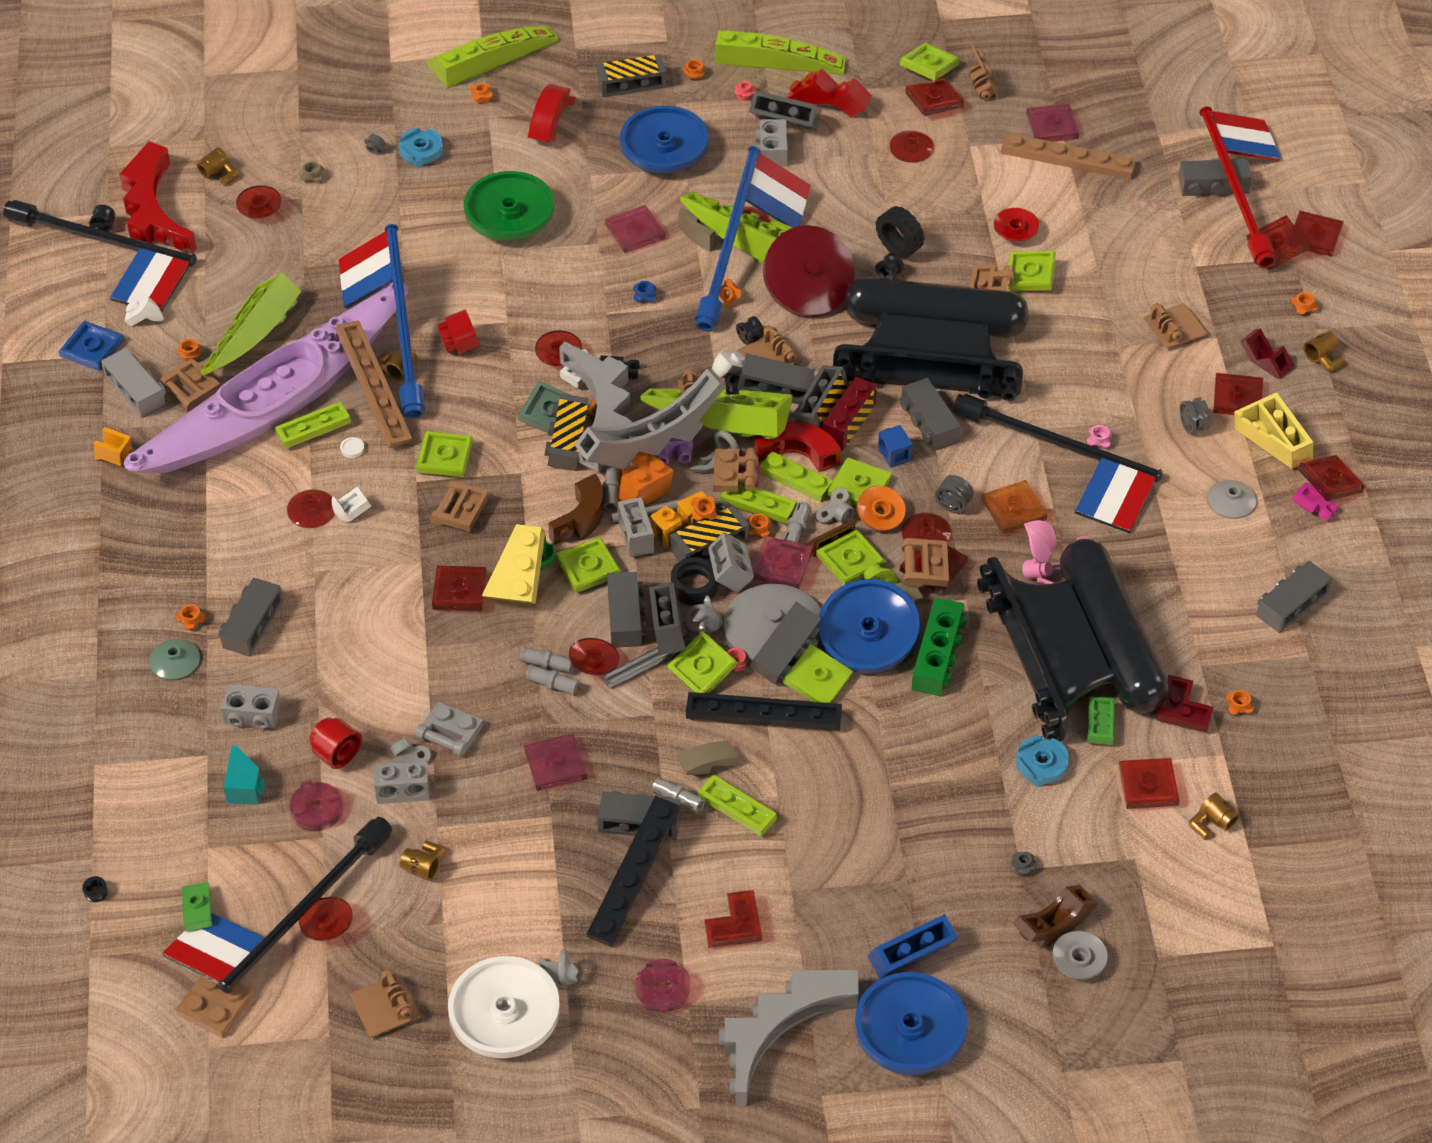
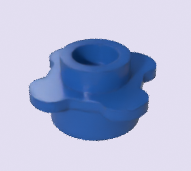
[633,281,656,302]

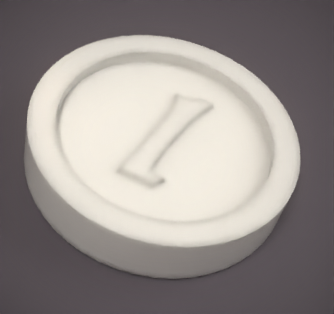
[340,437,365,458]

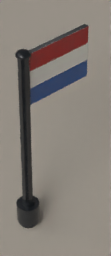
[3,200,197,312]
[953,394,1163,534]
[162,817,392,993]

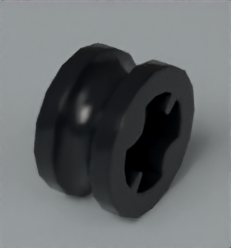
[82,876,108,903]

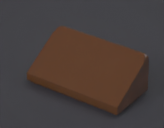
[805,519,856,557]

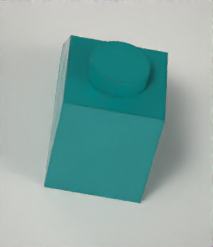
[224,745,265,804]

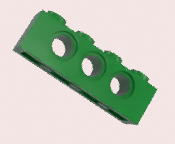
[911,597,968,696]

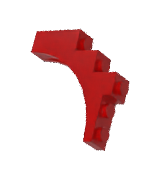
[119,141,197,254]

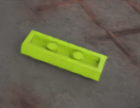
[275,401,351,449]
[759,451,834,502]
[720,485,797,524]
[698,774,777,837]

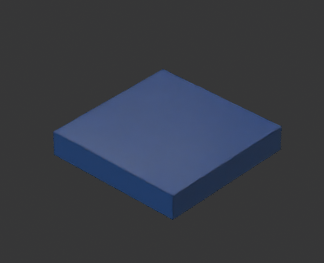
[59,321,125,371]

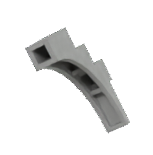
[559,342,632,473]
[575,369,726,470]
[719,970,858,1106]

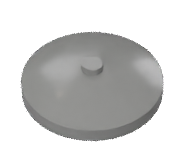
[723,584,821,667]

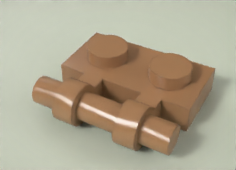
[970,264,1014,291]
[713,448,758,492]

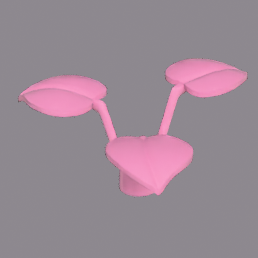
[1022,520,1091,584]

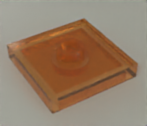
[981,480,1047,534]

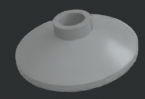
[1207,480,1256,519]
[1052,931,1108,980]

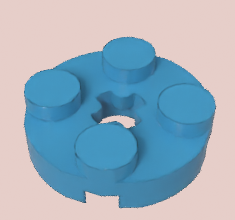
[399,128,443,168]
[1016,736,1068,787]

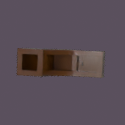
[548,473,604,545]
[1013,885,1098,948]

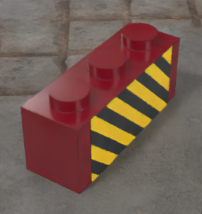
[822,377,877,451]

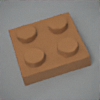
[175,976,254,1038]

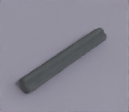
[603,633,693,688]

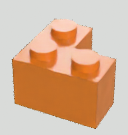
[619,452,674,506]

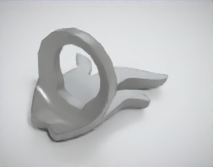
[690,430,739,473]
[685,596,723,634]
[523,949,579,987]

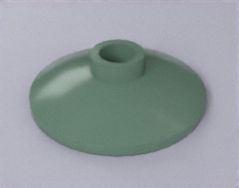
[149,639,200,681]

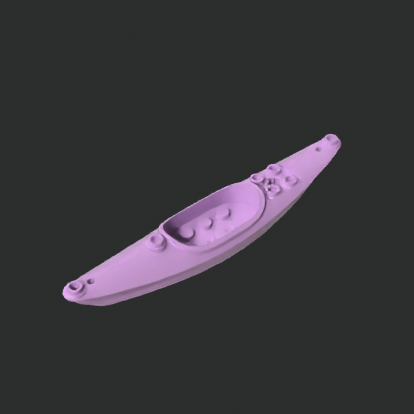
[124,282,408,473]

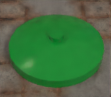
[464,171,554,241]

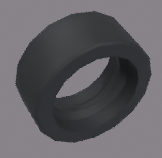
[671,557,717,605]

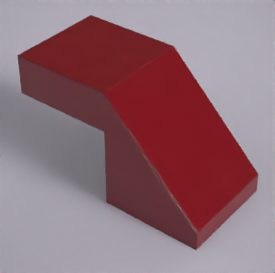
[1240,328,1295,378]

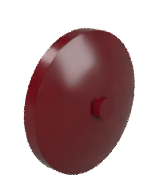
[763,225,855,317]

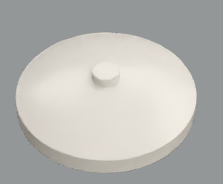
[448,956,560,1058]

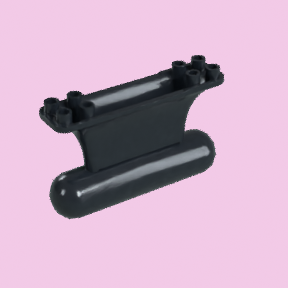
[833,277,1029,401]
[977,539,1169,742]

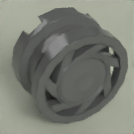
[1179,397,1211,434]
[935,475,974,513]

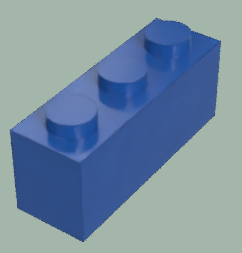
[867,914,958,979]

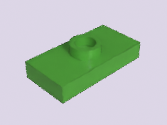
[1087,696,1115,745]
[182,882,213,932]

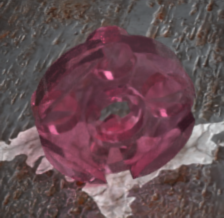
[289,781,343,832]
[635,959,690,1012]

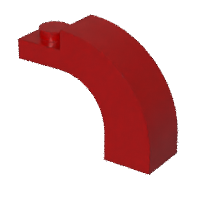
[527,84,576,142]
[755,422,841,472]

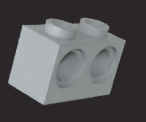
[755,119,787,166]
[617,497,654,557]
[708,532,754,592]
[221,684,281,729]
[374,761,430,804]

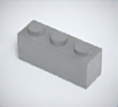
[101,348,166,418]

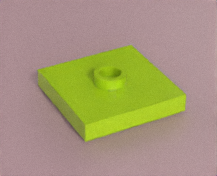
[899,43,960,81]
[1008,250,1056,291]
[416,431,473,477]
[827,457,892,506]
[816,529,886,586]
[555,536,621,593]
[667,631,738,693]
[783,644,853,703]

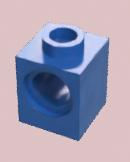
[878,425,913,468]

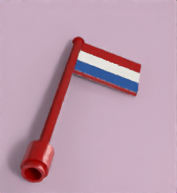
[1199,106,1281,268]

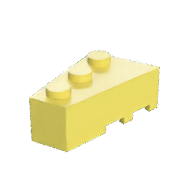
[1234,392,1313,469]
[482,524,545,604]

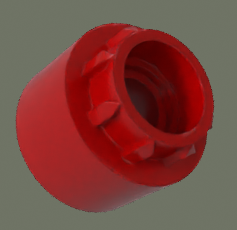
[437,309,480,355]
[309,717,362,769]

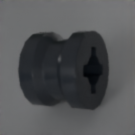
[89,204,116,232]
[875,253,904,279]
[736,316,764,345]

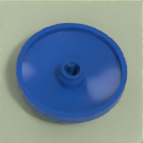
[620,106,709,173]
[818,579,920,673]
[855,972,967,1075]

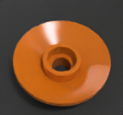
[857,486,906,531]

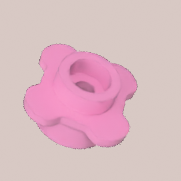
[1087,425,1112,448]

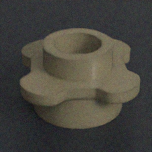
[300,161,324,182]

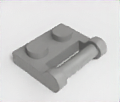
[415,702,483,757]

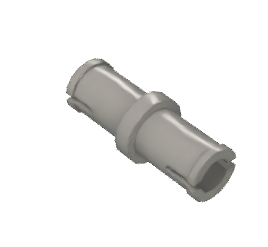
[602,465,621,512]
[781,501,811,549]
[520,646,573,674]
[525,664,579,695]
[652,777,705,814]

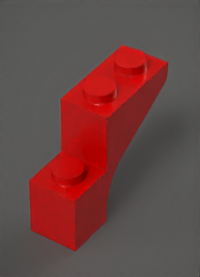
[787,68,872,118]

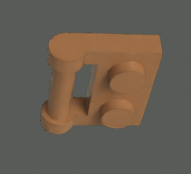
[159,358,221,412]
[429,481,489,532]
[902,538,949,587]

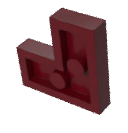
[1157,675,1214,732]

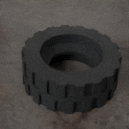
[875,206,925,259]

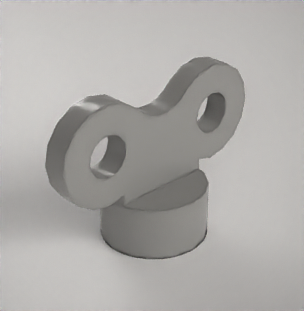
[816,488,854,524]
[390,738,431,763]

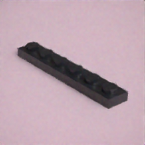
[686,692,842,731]
[587,796,680,947]

